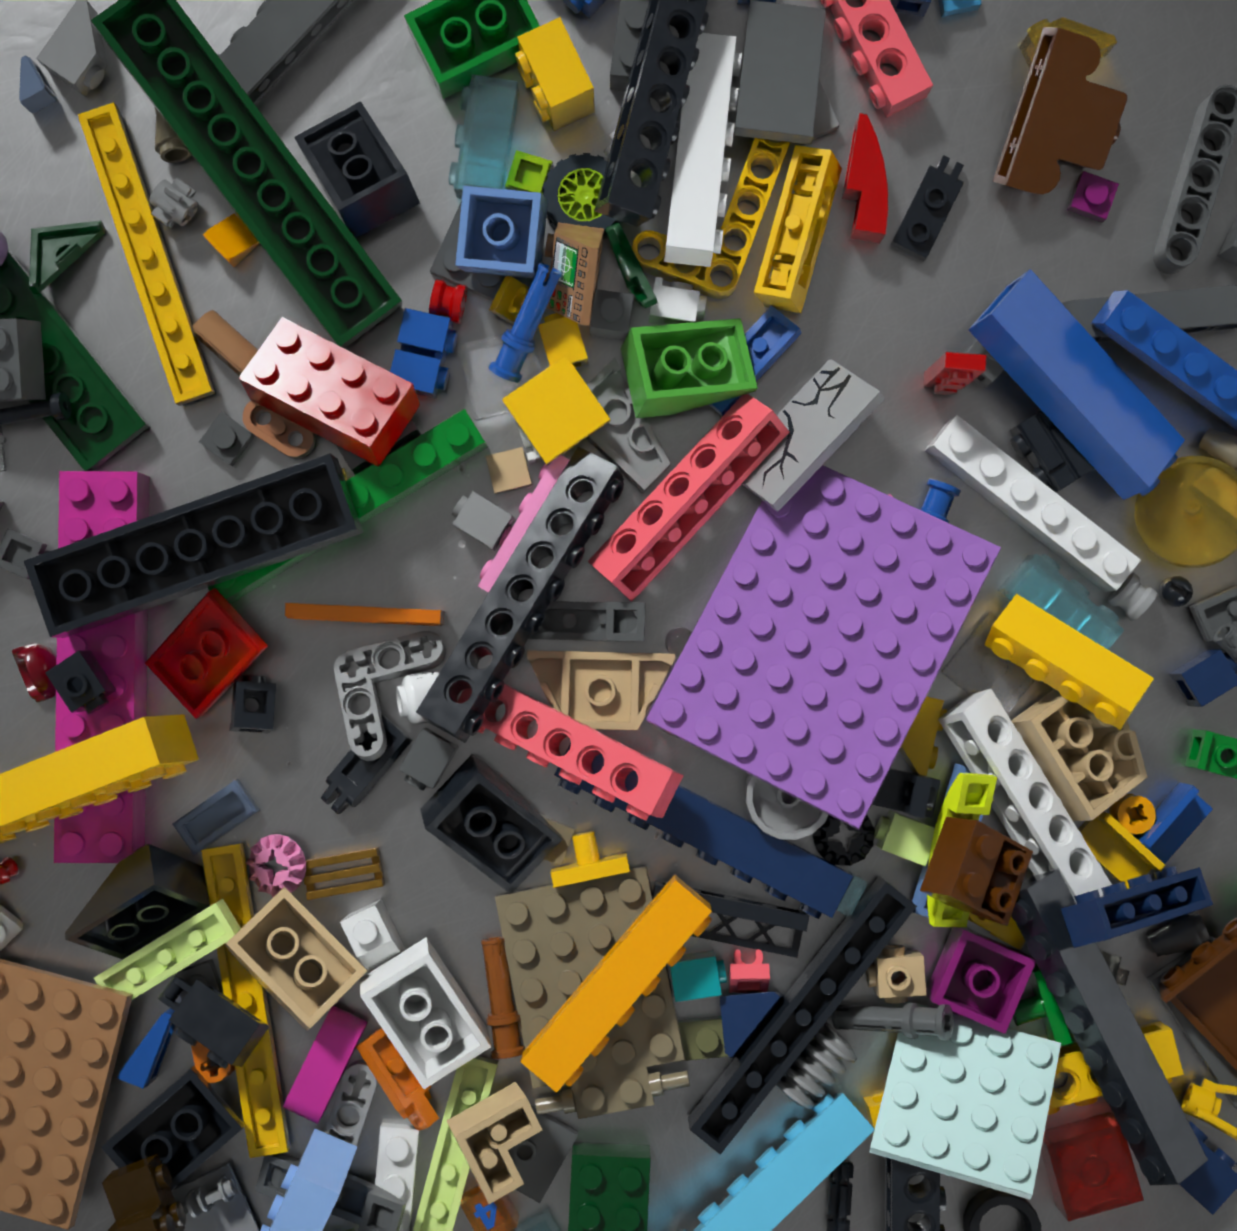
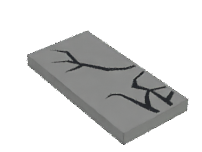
[742,359,885,512]

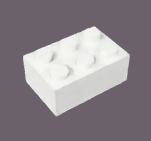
[360,937,491,1089]

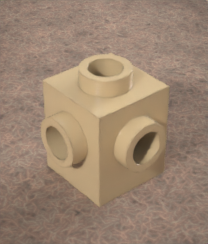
[866,945,926,1004]

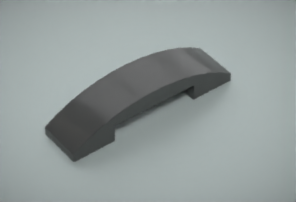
[498,600,646,642]
[255,1154,406,1231]

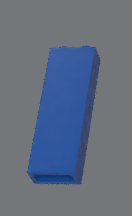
[968,269,1185,500]

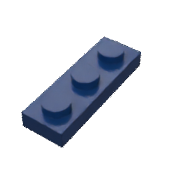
[709,305,802,416]

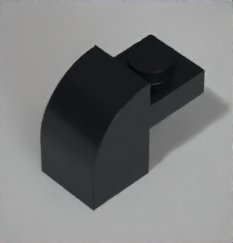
[872,768,941,818]

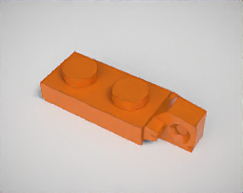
[355,1027,439,1131]

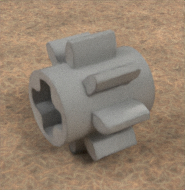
[149,178,198,228]

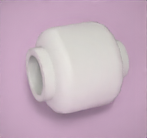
[396,671,439,724]

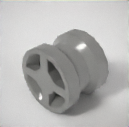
[1107,572,1158,621]

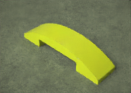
[927,773,997,928]

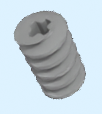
[776,1022,857,1109]

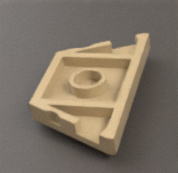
[527,650,675,730]

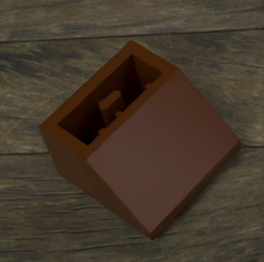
[920,817,1033,926]

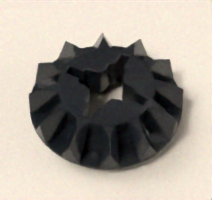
[813,815,875,866]

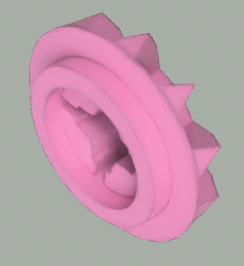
[245,834,306,897]

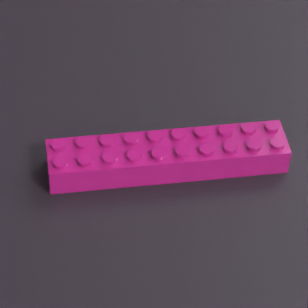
[54,471,150,863]

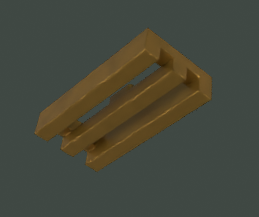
[303,847,385,900]

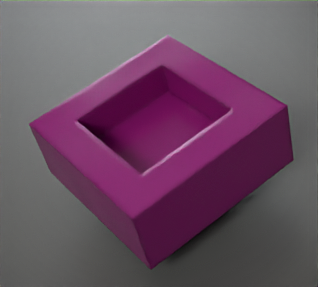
[1067,171,1119,223]

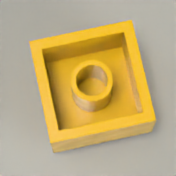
[515,17,595,131]

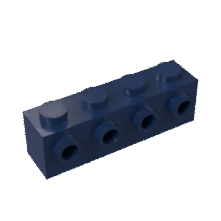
[1061,866,1213,948]

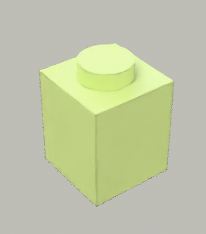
[874,810,935,866]

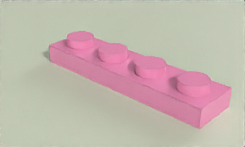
[478,455,570,593]

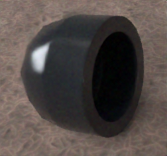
[1159,576,1193,607]

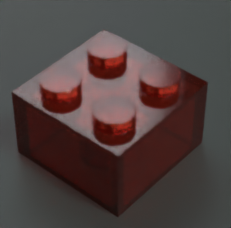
[1041,1112,1144,1222]

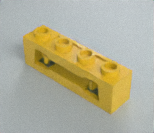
[754,145,842,313]

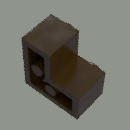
[102,1154,186,1231]

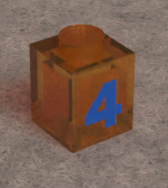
[460,1185,519,1231]

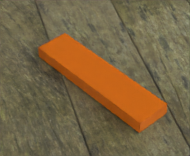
[285,603,445,626]

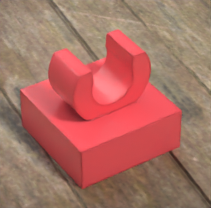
[728,950,770,993]

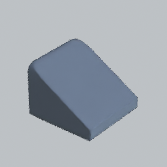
[19,55,57,113]

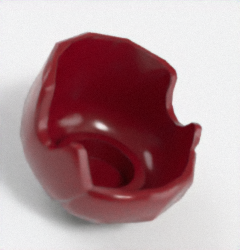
[12,643,57,702]

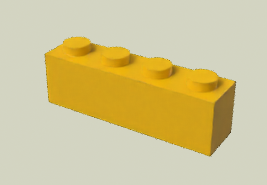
[984,593,1154,730]

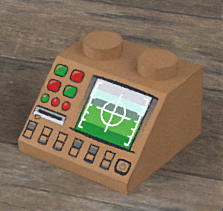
[544,222,604,326]

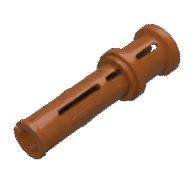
[481,937,525,1059]

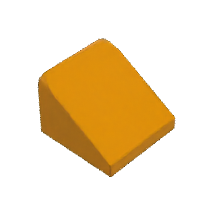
[203,213,259,267]

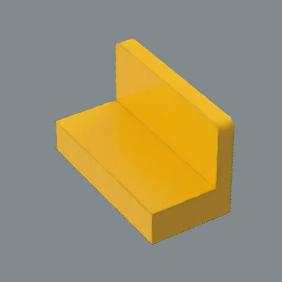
[1078,812,1166,888]

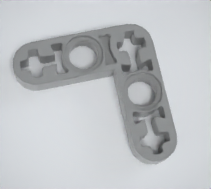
[334,631,446,761]

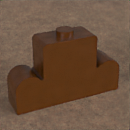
[993,27,1128,195]

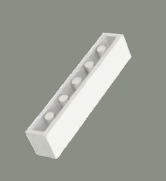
[664,33,742,267]
[925,415,1141,592]

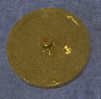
[1135,456,1237,568]

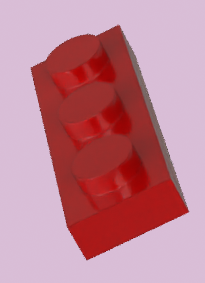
[924,352,986,395]

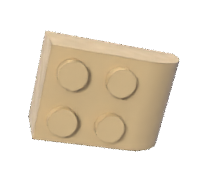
[226,887,367,1031]

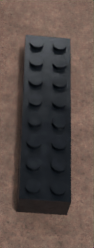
[24,453,364,638]

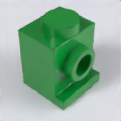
[1185,729,1237,779]

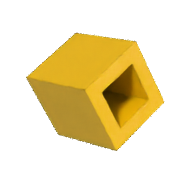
[538,313,589,368]

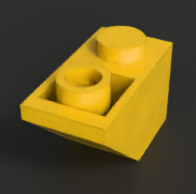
[899,696,947,776]

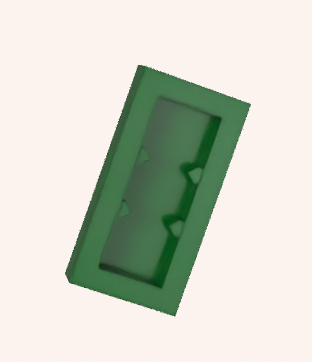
[1012,963,1072,1046]

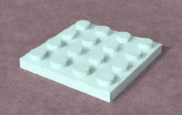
[869,1001,1061,1200]

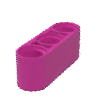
[283,1005,368,1124]

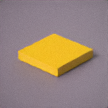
[502,355,611,465]

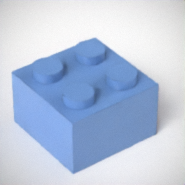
[455,186,548,278]

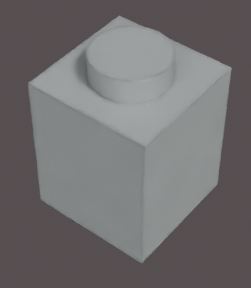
[452,491,515,551]

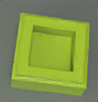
[505,150,553,194]

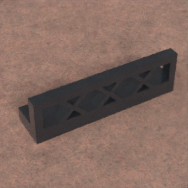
[652,880,810,958]

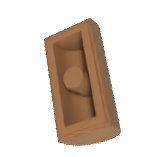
[192,310,258,377]

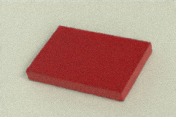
[145,588,268,719]

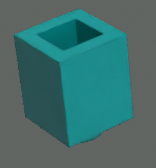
[670,950,727,1002]

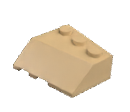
[1011,689,1148,821]

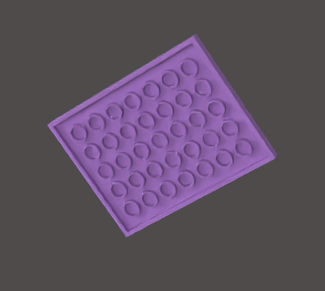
[646,465,1001,830]

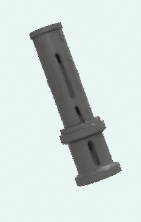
[832,1002,954,1041]

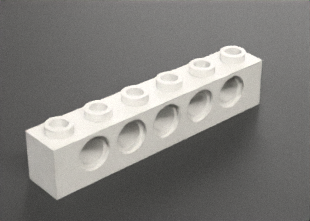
[938,688,1112,904]

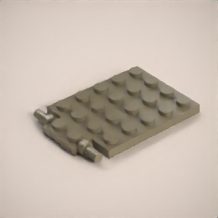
[495,866,690,1119]

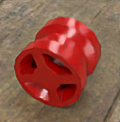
[429,279,468,324]

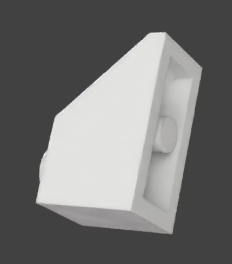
[340,899,406,973]

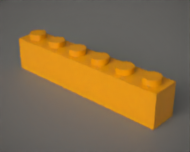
[520,874,712,1093]

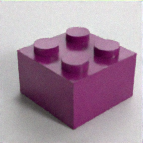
[926,927,1036,1034]

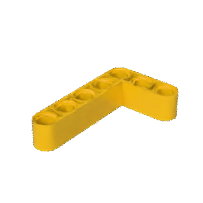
[632,138,790,300]

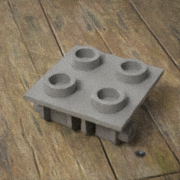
[172,1163,260,1231]

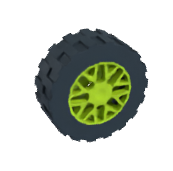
[542,153,621,240]

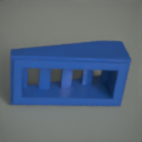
[117,1008,176,1089]

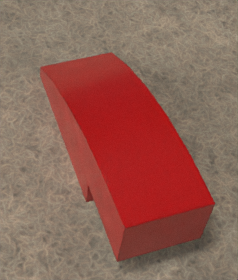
[842,113,888,244]

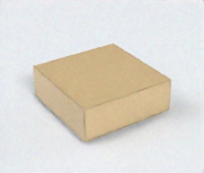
[485,447,532,494]

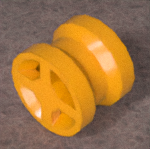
[1109,793,1156,834]

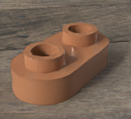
[243,400,316,459]

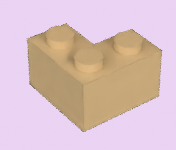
[447,1082,542,1204]

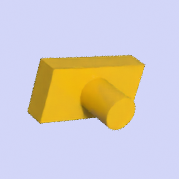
[550,831,630,888]

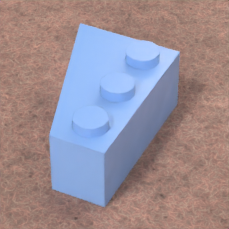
[260,1129,357,1231]

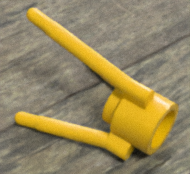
[1181,1078,1237,1140]

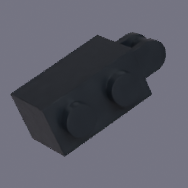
[158,974,270,1069]

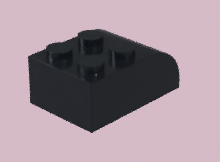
[101,1066,245,1191]

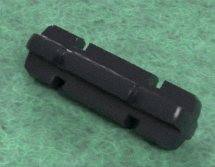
[826,1160,854,1231]

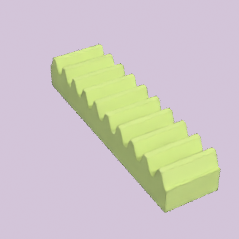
[94,899,241,1000]

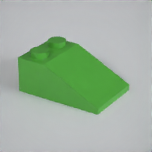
[620,318,758,418]

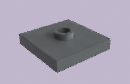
[508,1105,578,1203]

